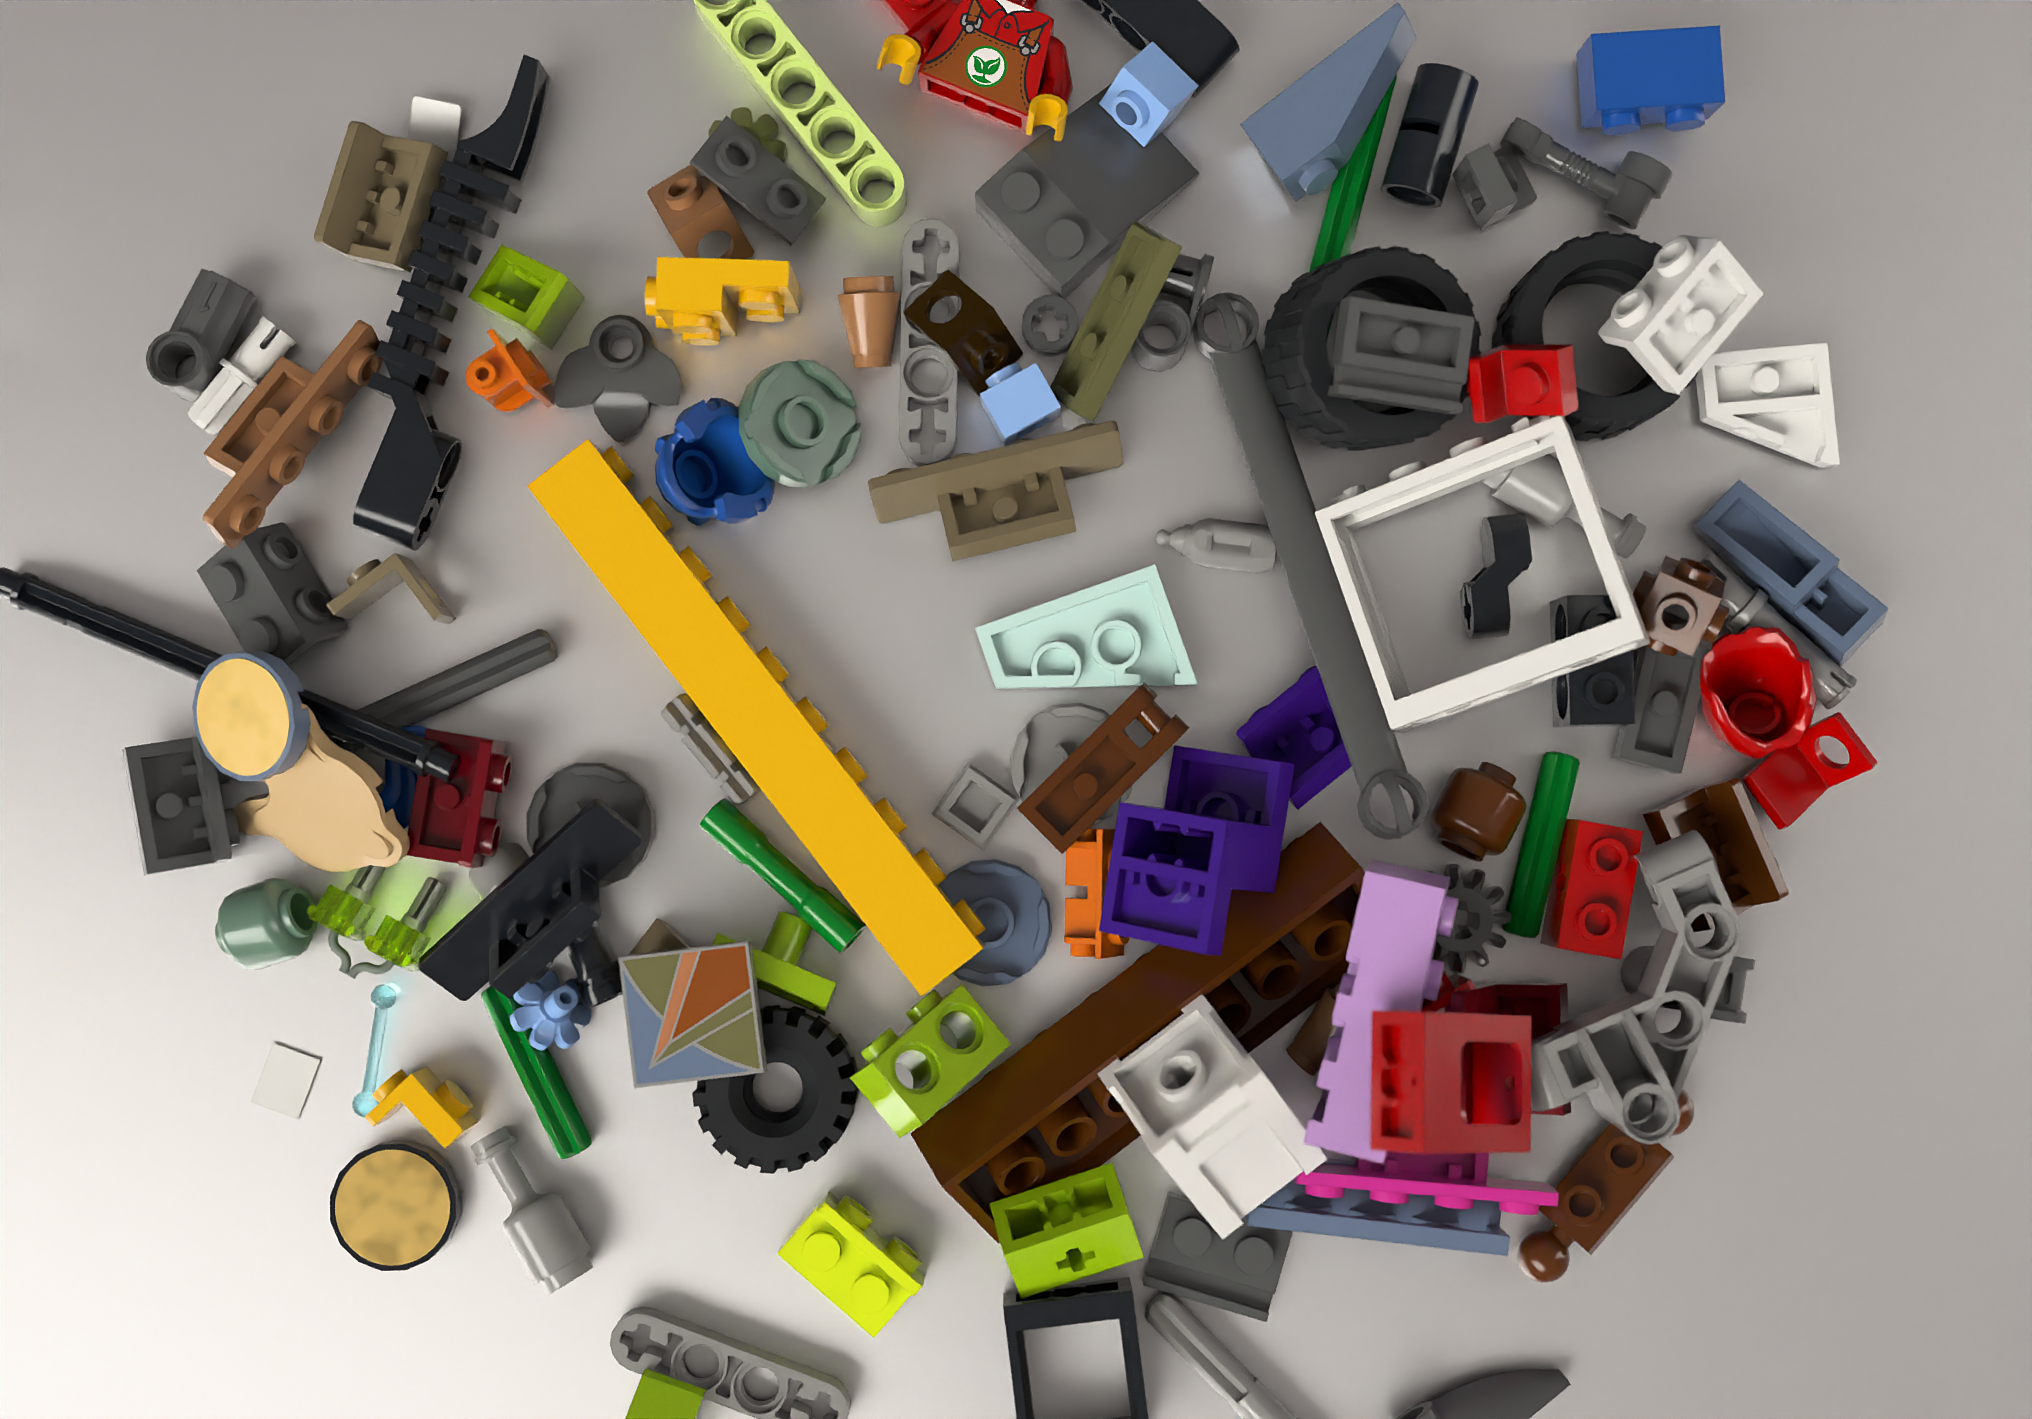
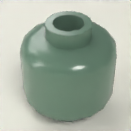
[215,878,318,969]

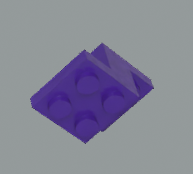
[1099,745,1295,955]

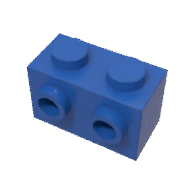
[1576,26,1725,135]

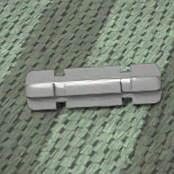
[661,693,760,804]

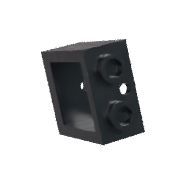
[1003,1277,1148,1419]

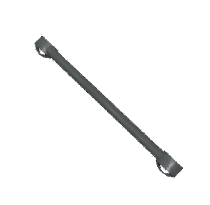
[1193,292,1428,840]

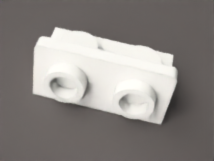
[1598,235,1764,394]

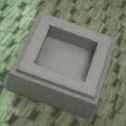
[932,762,1020,851]

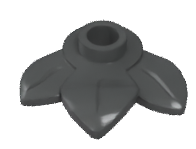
[554,315,682,443]

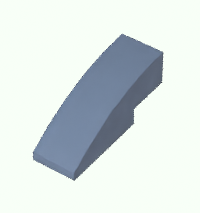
[1695,480,1889,666]

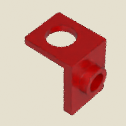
[1742,712,1878,830]

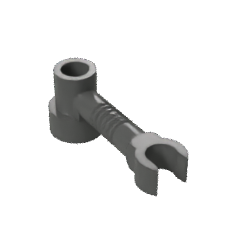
[1499,117,1673,229]

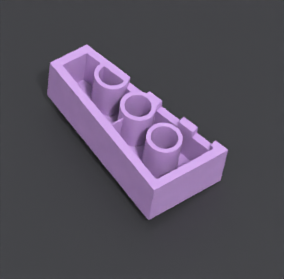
[1304,859,1459,1164]

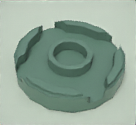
[738,359,861,488]

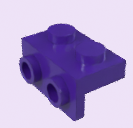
[1236,665,1395,810]

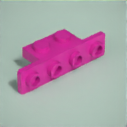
[1294,1124,1559,1215]

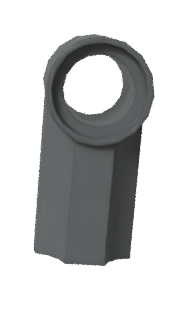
[146,268,256,402]

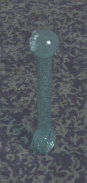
[352,985,396,1117]

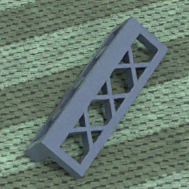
[1243,1158,1510,1256]

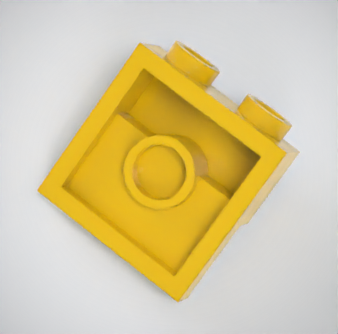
[645,257,801,346]

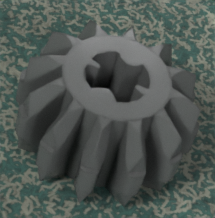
[1425,864,1511,974]

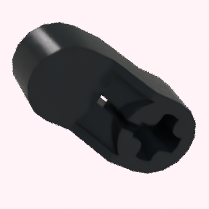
[1460,513,1532,640]

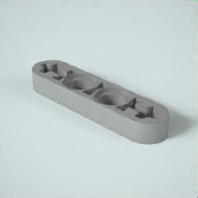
[899,218,960,467]
[610,1307,851,1419]

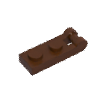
[1017,682,1190,854]

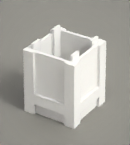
[1097,994,1327,1240]

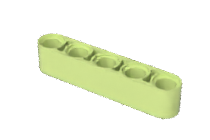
[692,0,907,227]

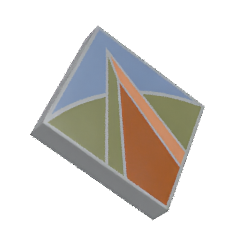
[618,940,767,1088]

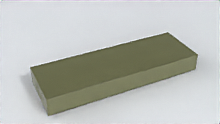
[1050,220,1182,421]

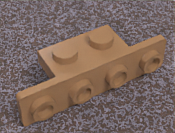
[203,320,382,549]

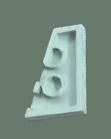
[975,564,1198,689]

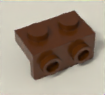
[1643,777,1789,932]

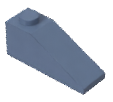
[1240,2,1417,202]

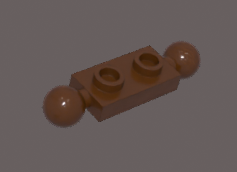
[1517,1089,1694,1283]

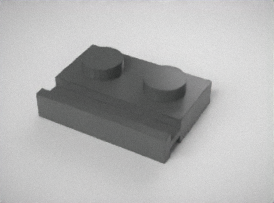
[1328,296,1475,415]
[1142,1192,1293,1322]

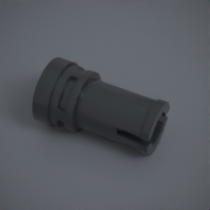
[565,925,623,1010]

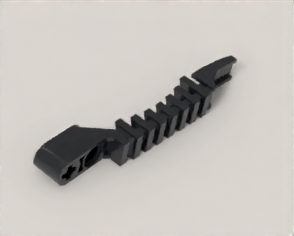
[353,54,550,551]

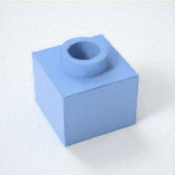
[1099,41,1198,147]
[980,362,1061,446]

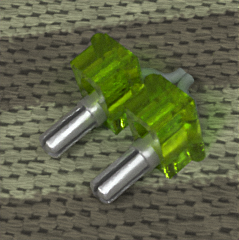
[307,865,447,979]

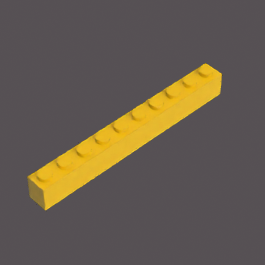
[527,439,986,997]

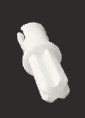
[187,316,296,436]

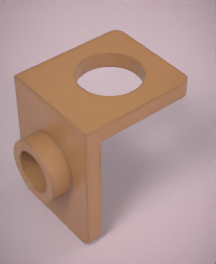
[647,164,754,260]

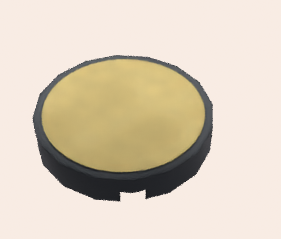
[330,1141,461,1271]

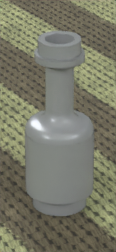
[1481,454,1646,559]
[471,1126,594,1295]

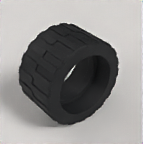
[1492,231,1698,441]
[1262,246,1482,451]

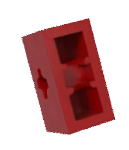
[1540,819,1643,960]

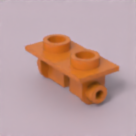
[466,329,554,412]
[1064,828,1130,959]

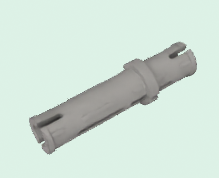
[1699,553,1857,709]

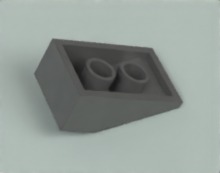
[975,83,1199,299]

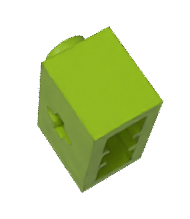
[990,1162,1144,1299]

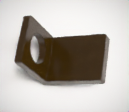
[904,270,1023,396]

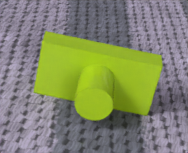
[712,912,836,1016]

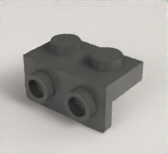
[197,522,347,666]
[122,734,240,876]

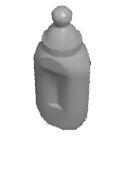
[1156,518,1276,573]

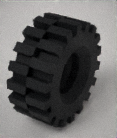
[692,1005,859,1174]

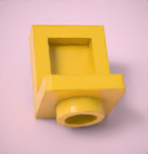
[365,1066,478,1149]

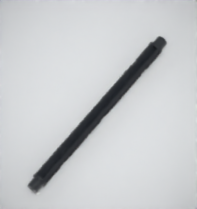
[0,567,462,782]

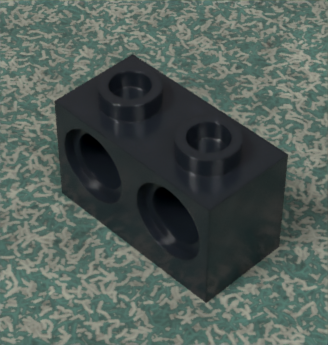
[1550,595,1635,727]

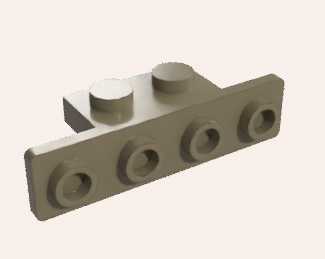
[868,421,1123,561]

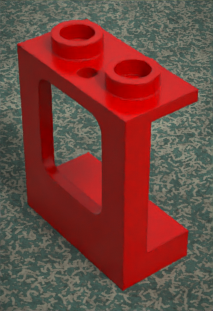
[1370,1011,1531,1154]

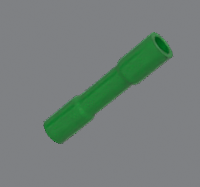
[699,798,866,954]

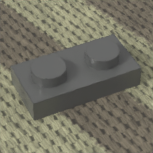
[1613,645,1710,774]

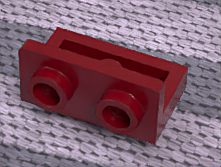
[406,729,512,868]

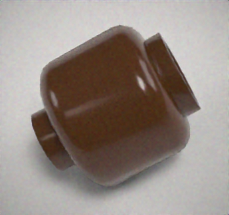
[1430,762,1527,862]

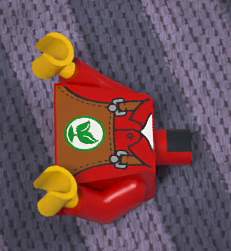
[876,0,1073,142]

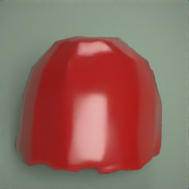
[1700,626,1817,759]

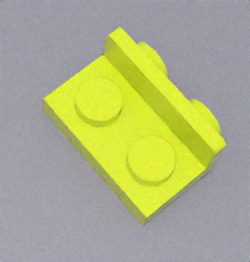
[777,1191,925,1338]

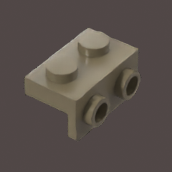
[314,121,448,273]

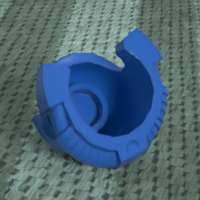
[655,398,775,526]

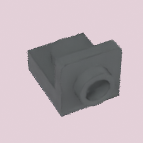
[1452,143,1537,230]

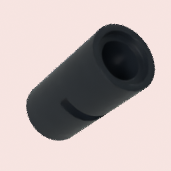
[1381,63,1479,208]

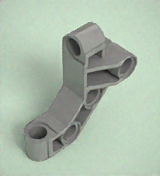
[1531,830,1741,1144]

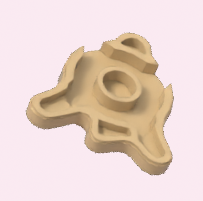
[234,703,410,872]

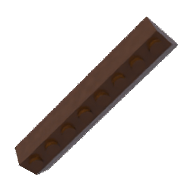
[910,822,1365,1244]

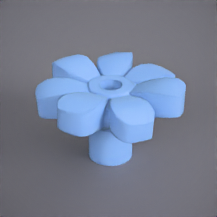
[509,970,591,1051]

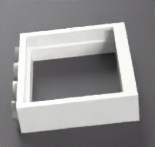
[1315,416,1651,733]

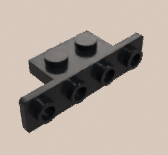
[419,799,641,1001]

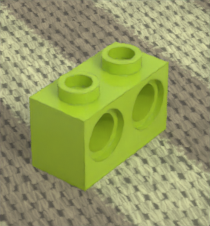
[850,984,1011,1138]

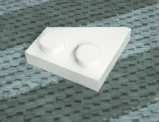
[1695,342,1840,468]

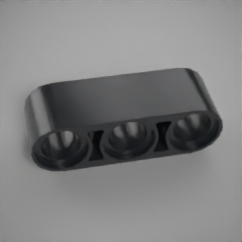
[1082,0,1240,98]

